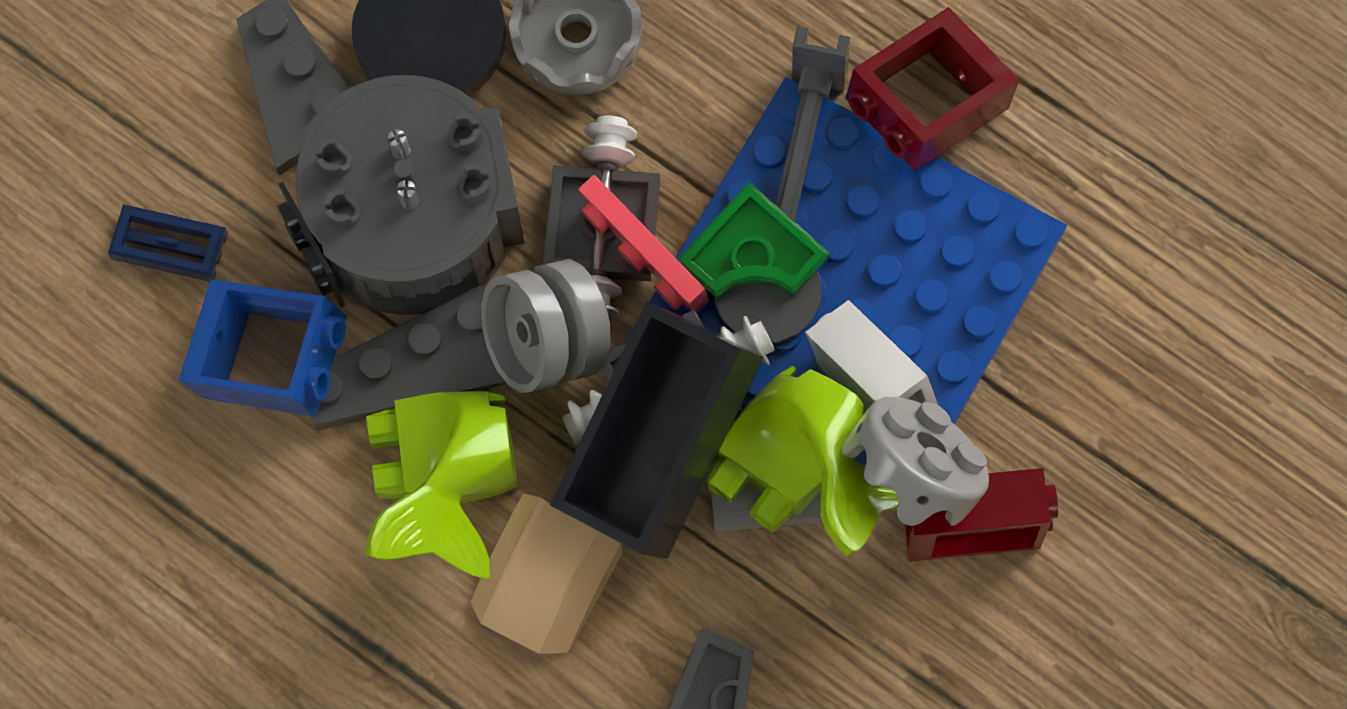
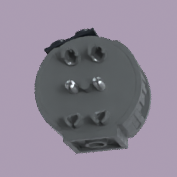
[277,75,525,315]

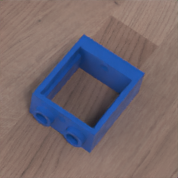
[179,279,347,417]

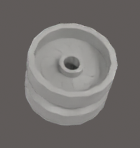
[481,259,611,393]

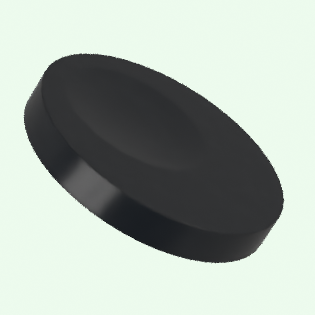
[352,0,506,96]

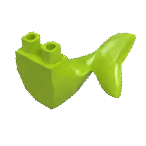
[707,366,922,556]
[365,391,518,579]

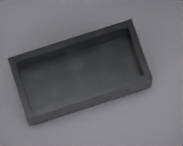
[550,302,764,559]

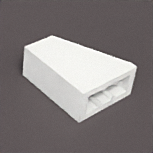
[805,300,938,412]

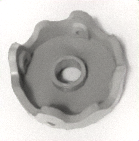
[509,0,642,95]
[841,397,989,526]

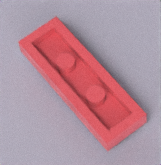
[578,174,709,313]

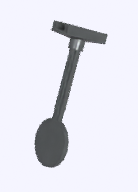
[714,26,850,345]

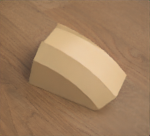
[470,493,623,654]

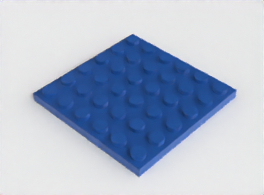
[626,77,1067,465]

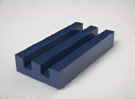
[108,204,228,282]

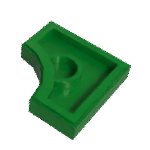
[677,182,830,301]

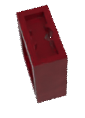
[845,7,1019,171]
[904,468,1058,562]

